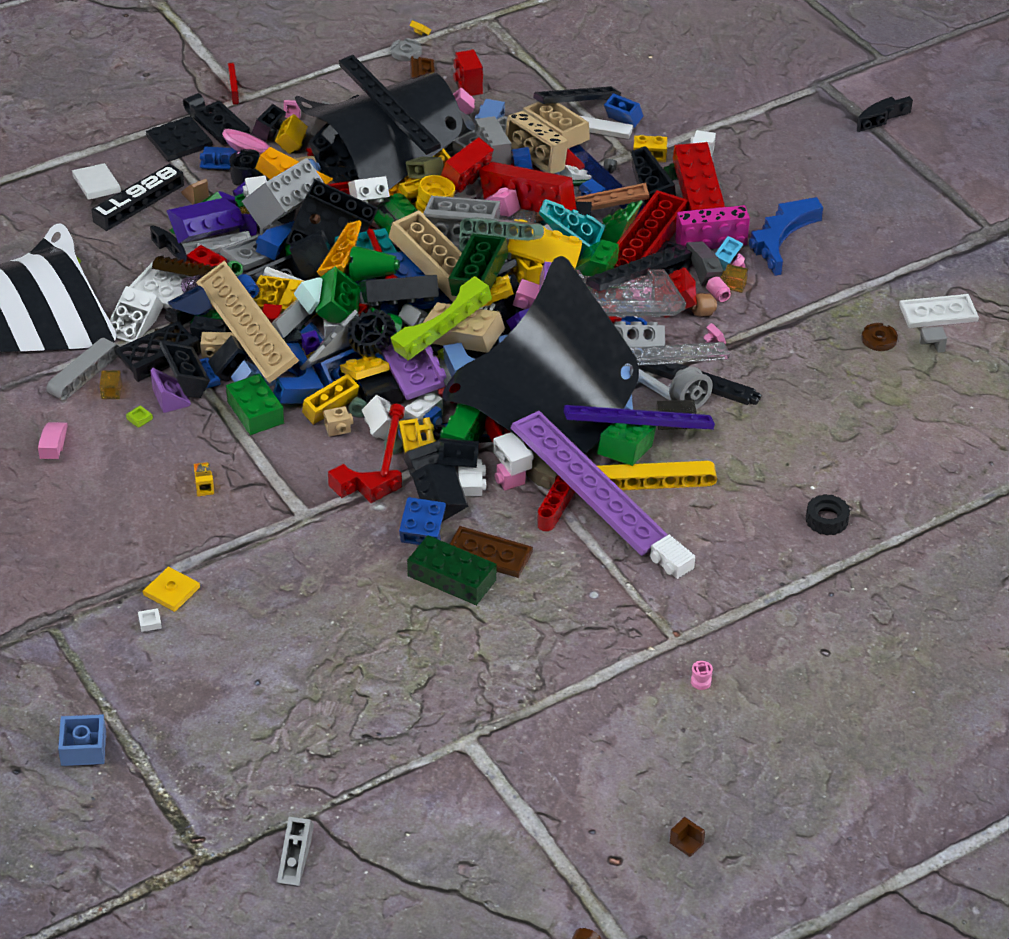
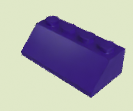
[167,198,245,243]

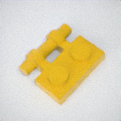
[482,275,514,307]
[398,417,437,454]

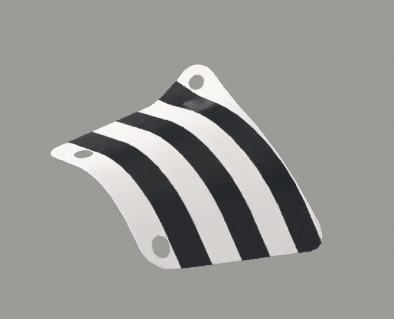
[0,224,116,352]

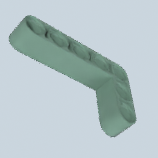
[459,217,544,252]

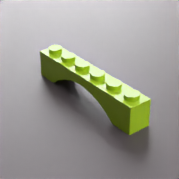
[391,276,492,361]

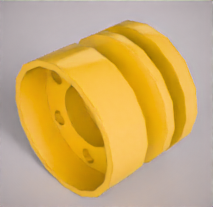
[415,175,455,213]

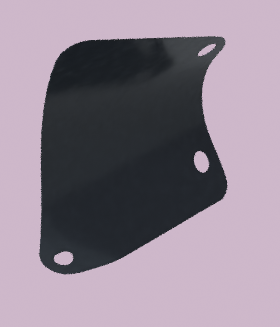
[295,72,463,190]
[443,256,639,454]

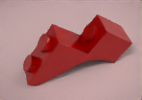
[328,464,402,503]

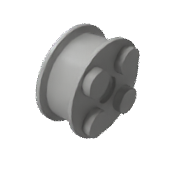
[669,366,713,411]

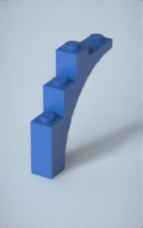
[749,197,823,276]

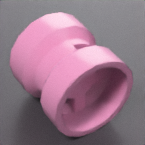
[691,661,713,690]

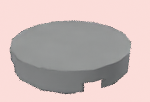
[391,38,422,61]

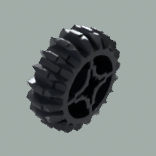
[347,309,397,358]

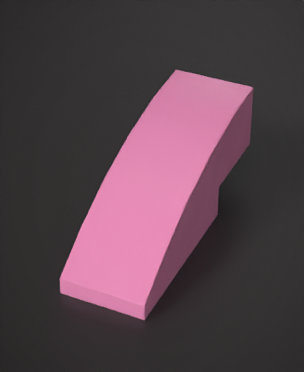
[38,422,67,459]

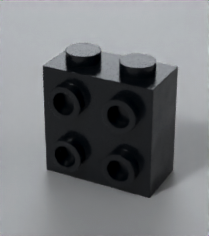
[355,370,403,404]

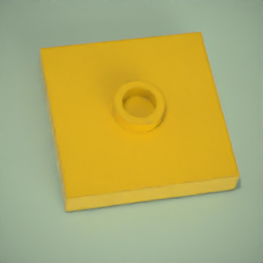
[143,566,200,612]

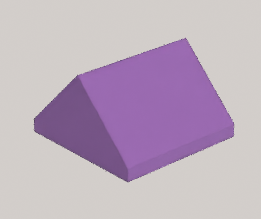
[150,368,191,413]

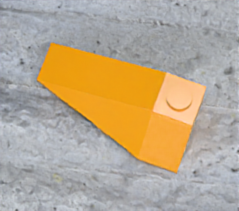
[317,220,362,277]

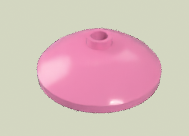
[222,129,270,155]

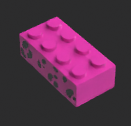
[675,205,750,249]

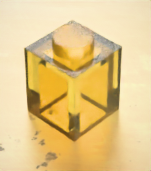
[721,264,748,293]
[99,370,122,399]

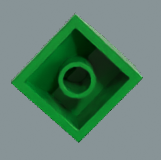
[575,240,619,277]

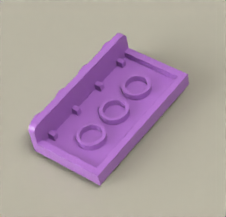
[382,345,446,400]

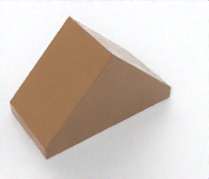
[181,178,209,204]

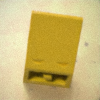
[253,275,303,312]

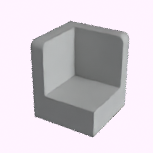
[919,327,947,353]

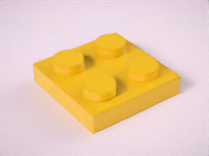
[340,355,390,380]

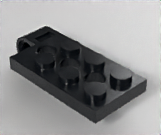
[183,93,251,145]

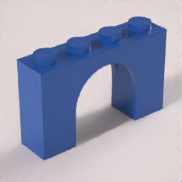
[273,343,324,404]

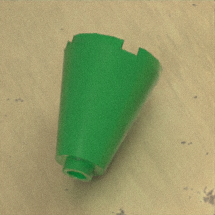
[349,246,400,282]

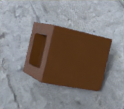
[670,817,705,857]

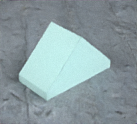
[294,277,323,314]

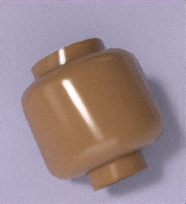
[689,293,717,316]

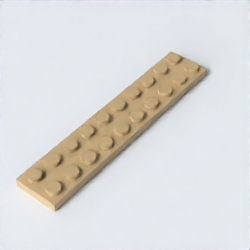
[196,260,299,383]

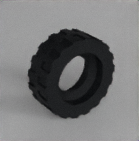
[806,494,850,535]

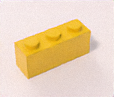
[302,373,359,425]

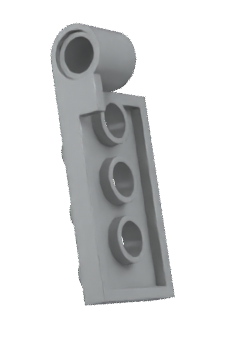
[220,221,285,271]

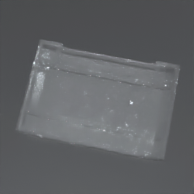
[576,270,686,318]

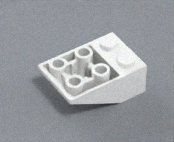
[110,286,164,342]

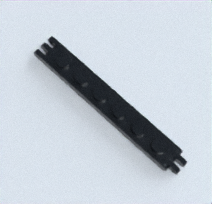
[631,351,762,405]

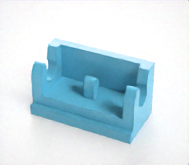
[715,236,743,272]

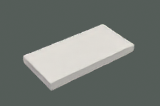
[72,163,121,199]
[899,294,979,328]

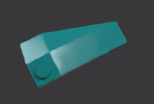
[539,199,605,257]

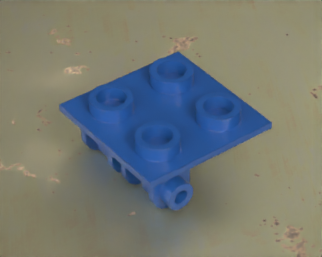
[200,147,237,170]

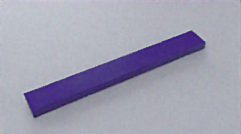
[563,405,715,430]

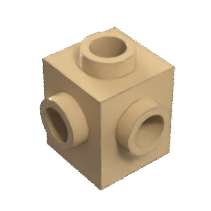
[324,406,353,437]

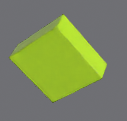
[126,405,153,428]

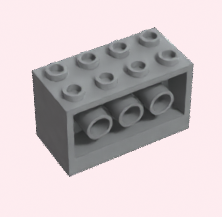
[242,158,324,230]
[423,196,500,248]

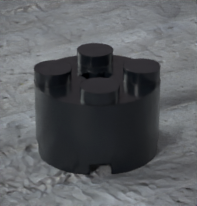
[229,149,264,185]

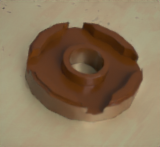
[861,323,898,351]

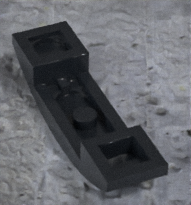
[150,225,187,262]

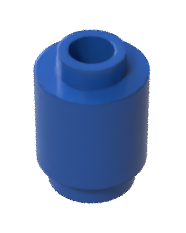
[237,274,259,298]

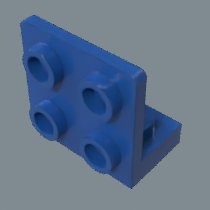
[399,497,446,545]

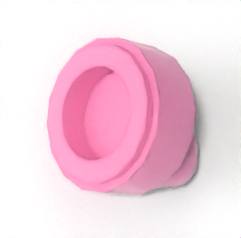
[728,253,745,272]

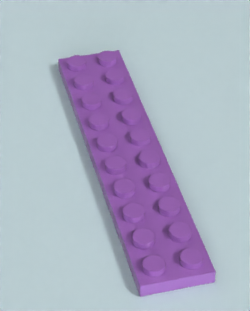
[511,411,668,556]

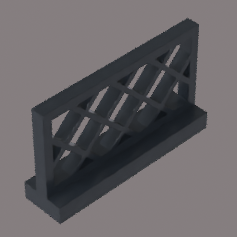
[115,321,201,382]

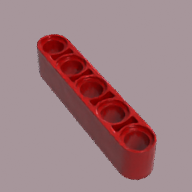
[537,476,575,532]

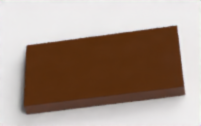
[450,526,533,578]

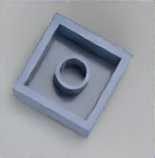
[58,714,106,766]

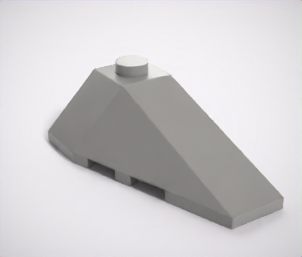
[300,310,362,370]

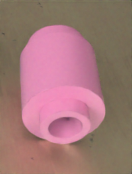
[706,277,731,302]

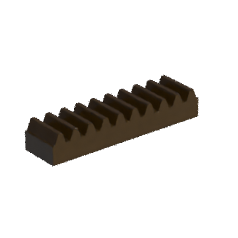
[152,255,217,278]

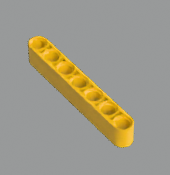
[597,461,717,490]

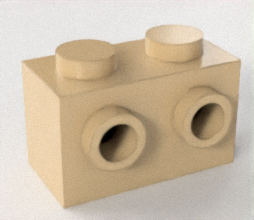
[200,332,235,359]

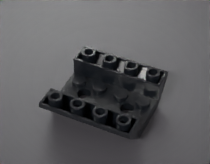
[286,179,378,248]

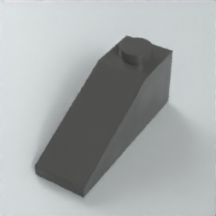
[686,241,723,286]

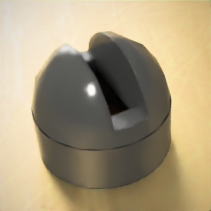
[603,159,617,173]

